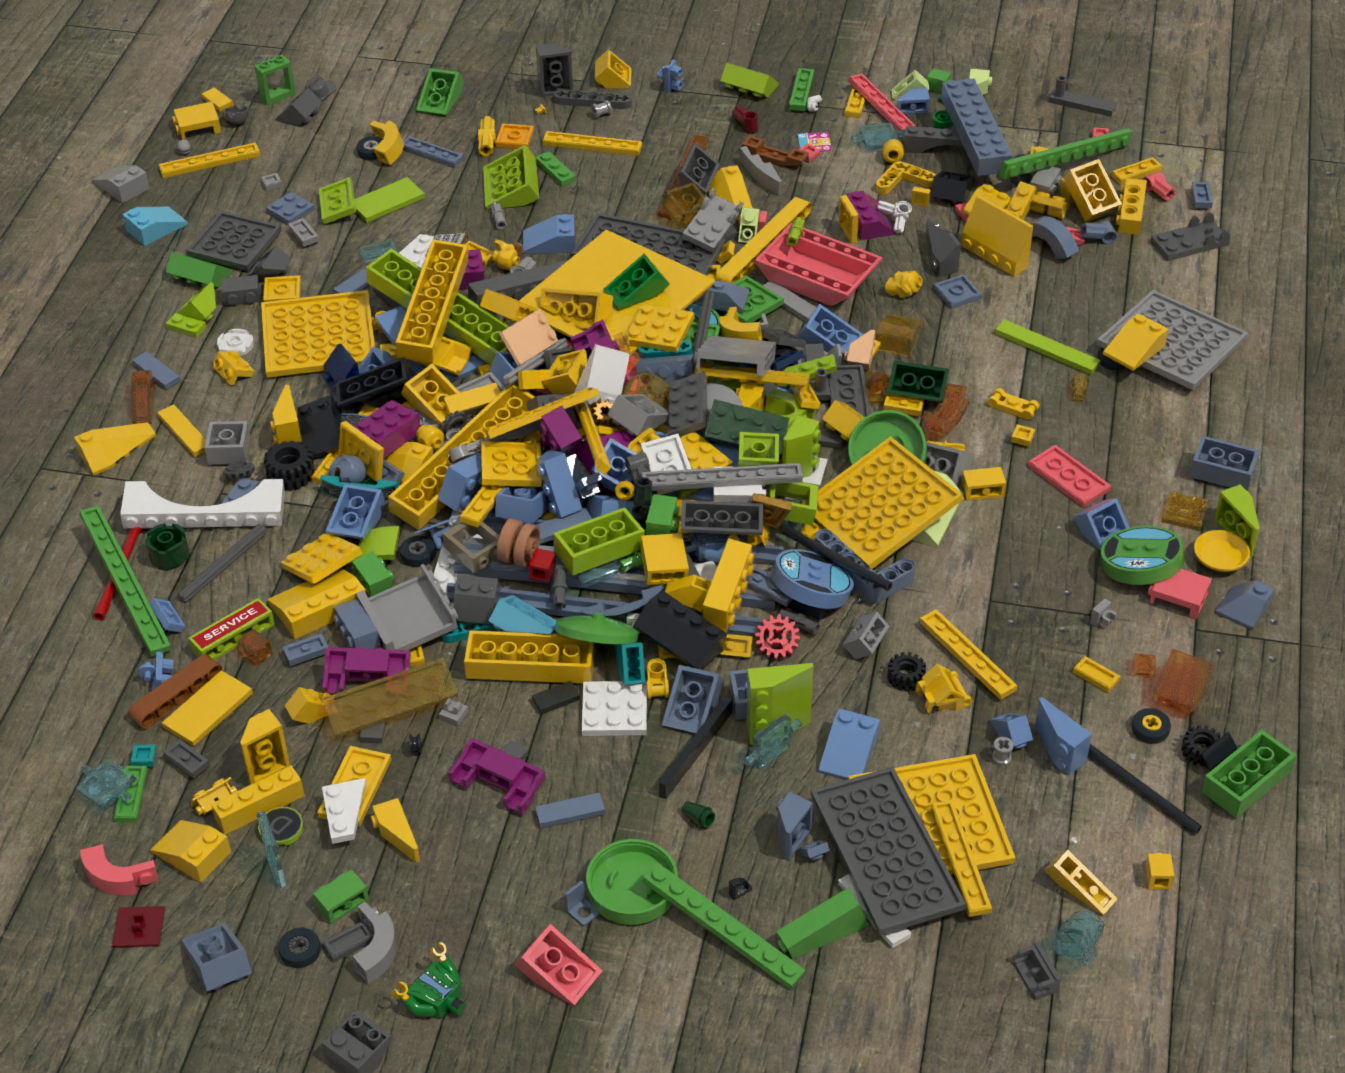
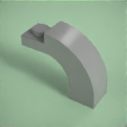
[353,902,396,984]

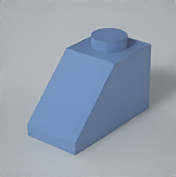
[897,88,930,114]
[989,713,1033,749]

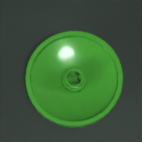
[555,613,639,644]

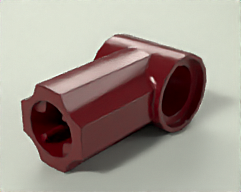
[732,105,758,133]

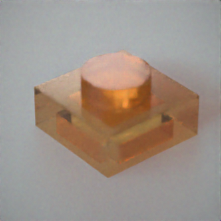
[944,383,967,404]
[1133,653,1156,677]

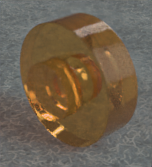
[866,371,890,395]

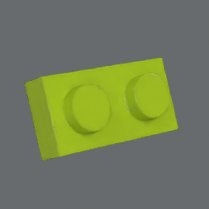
[165,313,207,338]

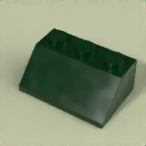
[887,360,949,403]

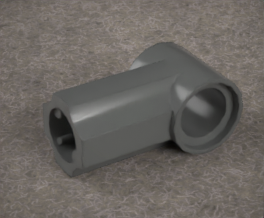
[625,452,650,483]

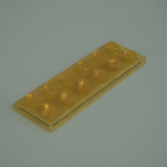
[322,657,458,738]

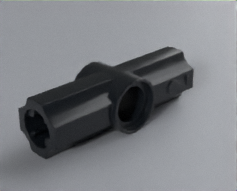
[632,477,653,535]

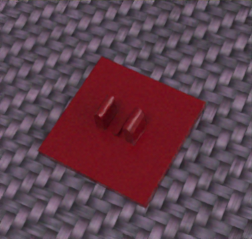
[112,906,165,948]

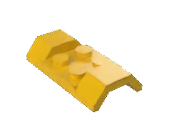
[389,336,472,375]

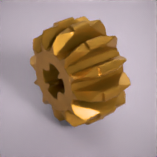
[589,398,616,428]

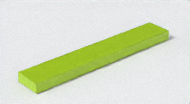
[995,319,1101,375]

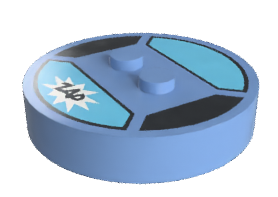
[771,549,854,609]

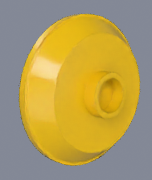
[1194,530,1250,572]

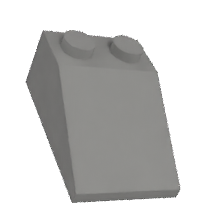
[92,165,150,203]
[607,394,669,437]

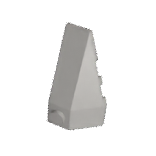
[925,442,973,486]

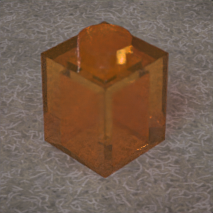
[238,629,273,666]

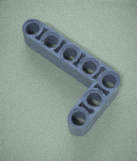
[815,529,916,603]

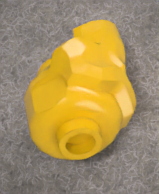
[492,239,520,271]
[885,271,922,299]
[416,425,444,451]

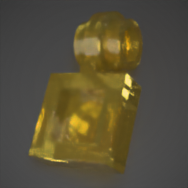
[613,332,640,366]

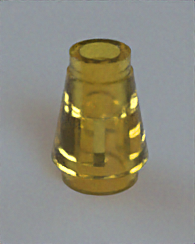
[1070,373,1089,402]

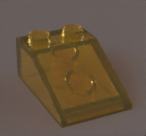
[875,313,924,357]

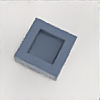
[799,840,830,860]

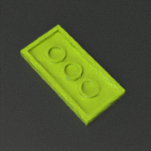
[355,177,425,223]

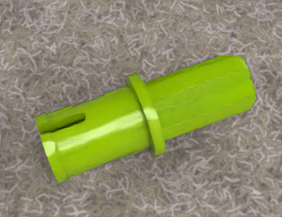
[787,217,805,246]

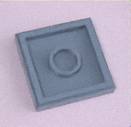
[933,274,982,309]

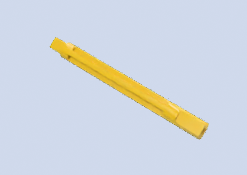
[574,400,611,475]

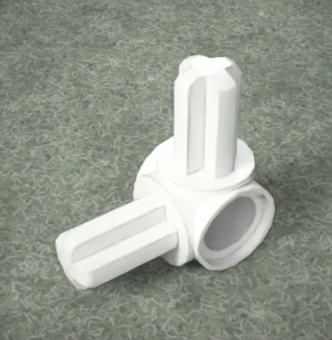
[877,201,912,234]

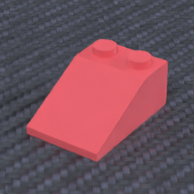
[514,924,603,1006]

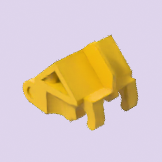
[915,664,973,713]

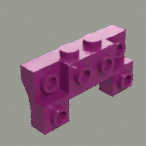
[571,320,630,388]
[322,647,411,698]
[448,738,546,815]

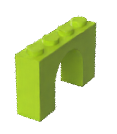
[750,388,816,434]

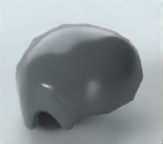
[223,105,249,125]

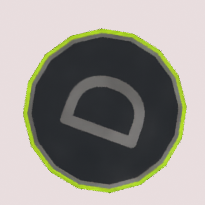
[258,807,303,847]

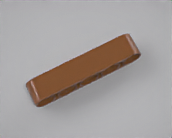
[128,654,223,729]

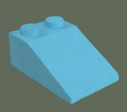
[122,206,188,246]
[489,595,556,634]

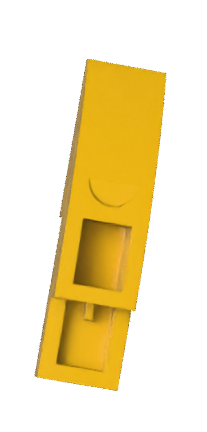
[1004,181,1037,220]

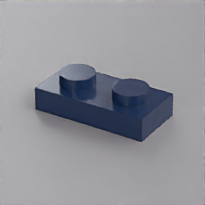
[770,350,804,371]

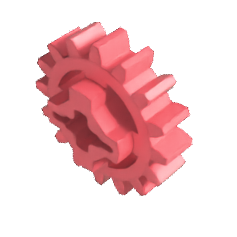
[755,614,800,660]

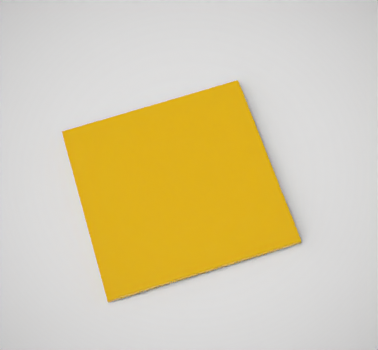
[519,230,715,357]

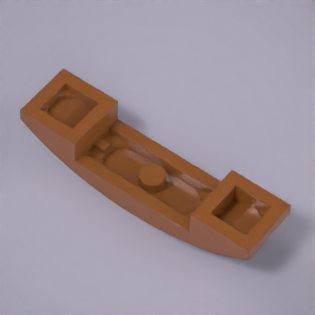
[742,135,809,166]

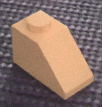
[844,330,876,371]

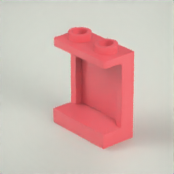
[1148,569,1212,620]

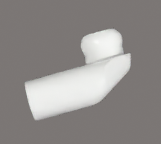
[807,95,822,112]

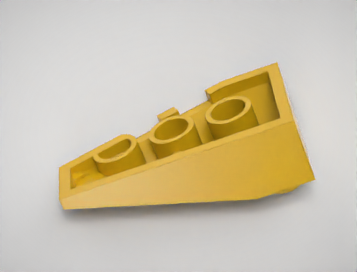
[383,442,433,484]

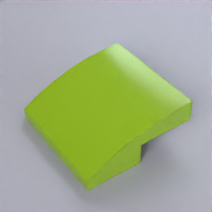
[357,526,400,560]

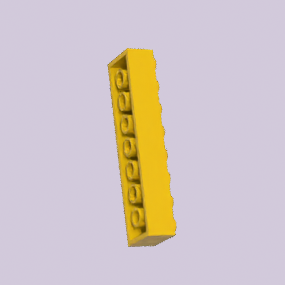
[396,239,468,364]

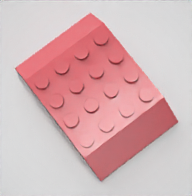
[755,223,883,306]

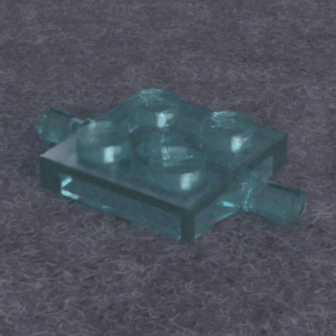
[851,123,905,151]
[743,714,802,770]
[76,758,137,811]

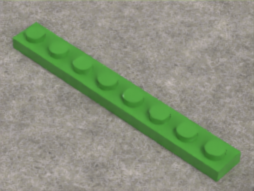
[642,862,805,990]

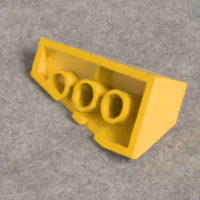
[707,165,752,224]
[539,288,613,329]
[74,422,156,476]

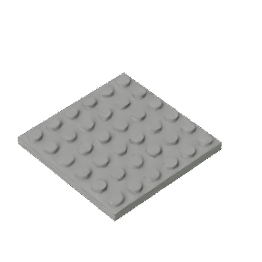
[1096,290,1248,390]

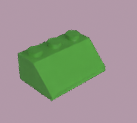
[166,252,233,287]

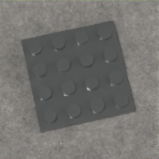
[186,211,282,271]

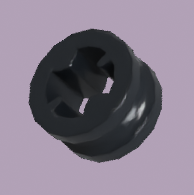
[409,734,422,754]

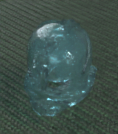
[1052,911,1105,965]

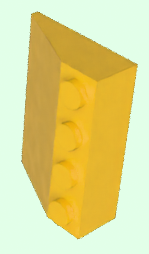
[961,195,1033,277]
[267,568,366,639]

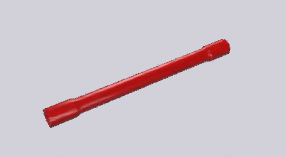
[93,526,143,621]

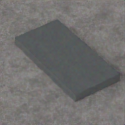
[828,364,870,417]

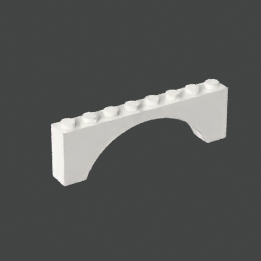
[120,479,285,528]

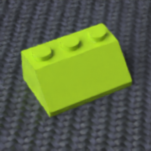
[720,63,779,98]
[782,415,821,478]

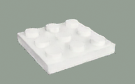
[582,681,647,736]

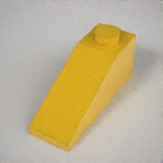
[371,798,420,863]
[1044,850,1118,915]

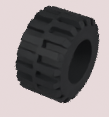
[264,441,315,490]

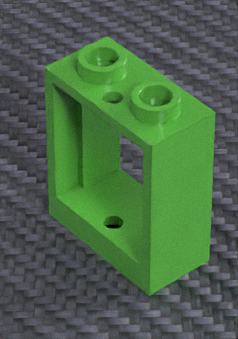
[254,55,295,105]

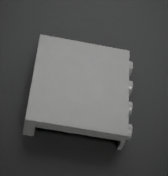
[694,336,776,376]
[356,564,458,650]

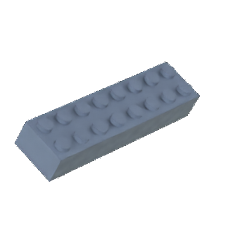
[941,78,1012,176]

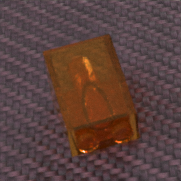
[1154,649,1213,715]

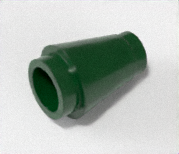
[682,801,715,828]

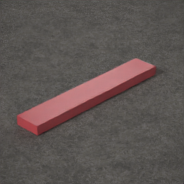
[848,73,915,136]

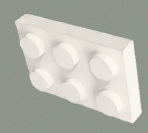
[641,434,691,495]

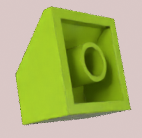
[738,432,779,467]

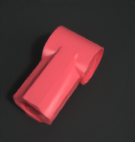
[1143,172,1176,201]

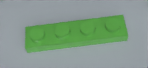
[789,68,814,111]

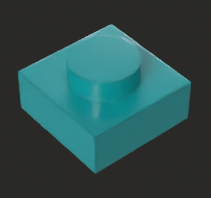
[131,744,157,767]

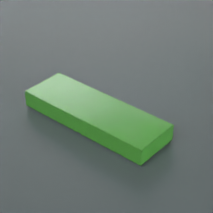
[114,766,148,823]

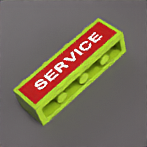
[188,598,275,660]

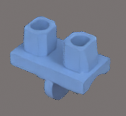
[657,59,683,93]
[138,651,173,690]

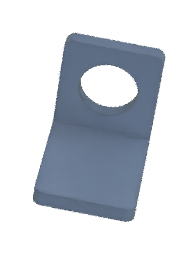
[565,881,600,926]

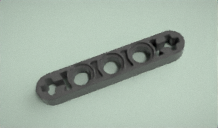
[554,90,632,109]

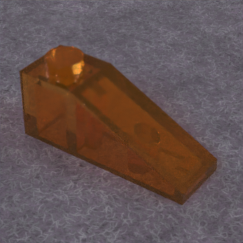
[131,370,155,424]

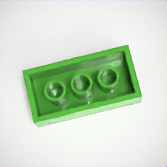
[1201,729,1297,818]

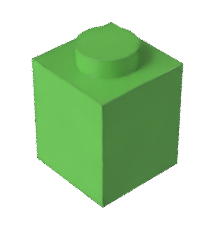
[927,68,951,94]

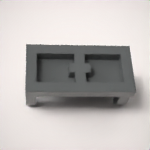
[1013,941,1061,1000]

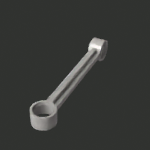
[448,419,541,463]

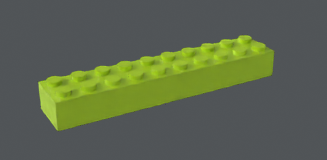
[366,248,510,365]

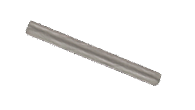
[503,338,568,385]

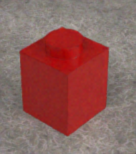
[529,548,556,583]

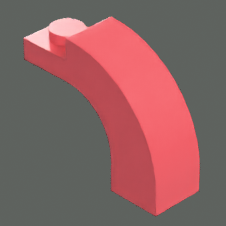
[80,844,159,896]

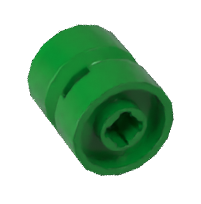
[932,110,953,130]

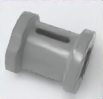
[591,100,612,118]
[992,737,1014,765]

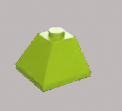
[176,282,216,322]

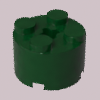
[145,523,190,571]

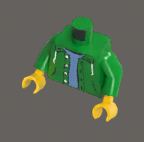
[391,942,466,1019]

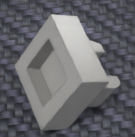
[1090,599,1117,627]
[439,698,469,726]

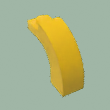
[369,120,404,165]
[719,307,762,341]

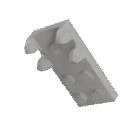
[681,188,744,253]

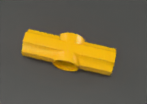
[478,116,496,157]

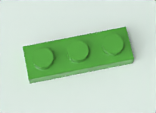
[535,151,576,187]

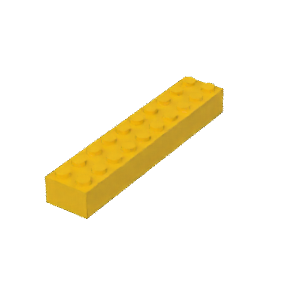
[388,384,534,530]

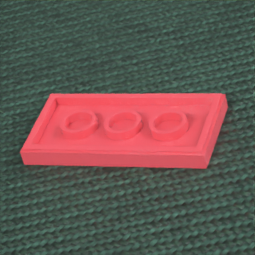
[1027,445,1111,508]

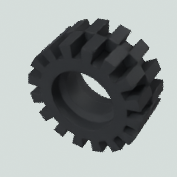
[887,652,926,692]
[1181,725,1221,766]

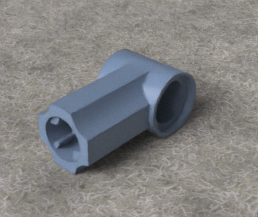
[1080,221,1117,244]

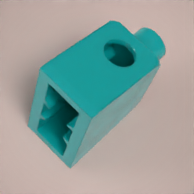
[615,642,645,685]

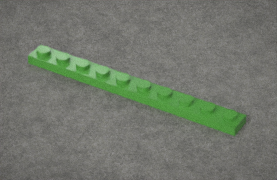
[1000,128,1132,179]
[80,506,171,656]

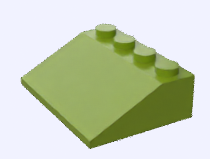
[483,144,539,209]
[747,663,813,745]

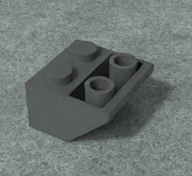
[322,1010,392,1073]

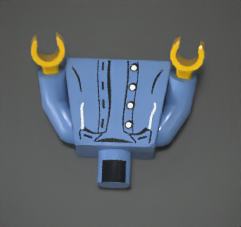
[683,501,740,562]

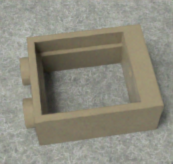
[442,521,500,573]

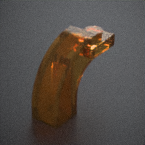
[922,391,970,437]

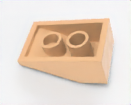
[499,309,558,366]

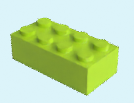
[553,507,645,575]

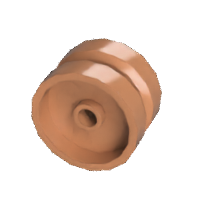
[497,518,541,568]

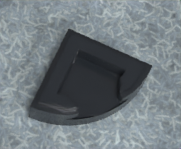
[729,878,752,900]

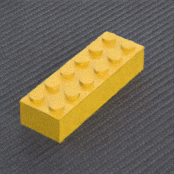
[464,631,595,683]

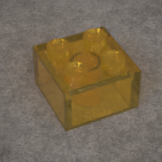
[661,182,705,229]

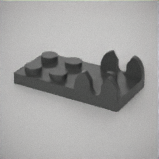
[1150,212,1230,261]

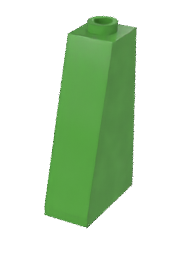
[777,888,869,959]

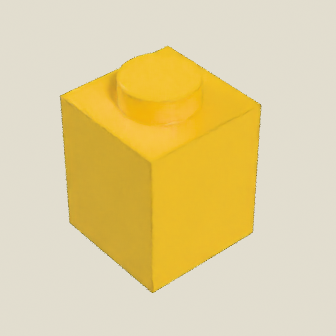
[1145,853,1175,890]

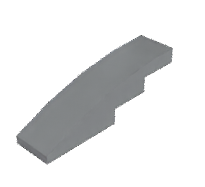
[740,146,782,196]

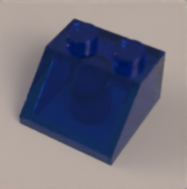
[323,343,359,394]

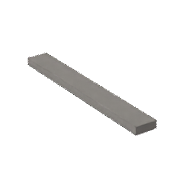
[641,463,803,491]

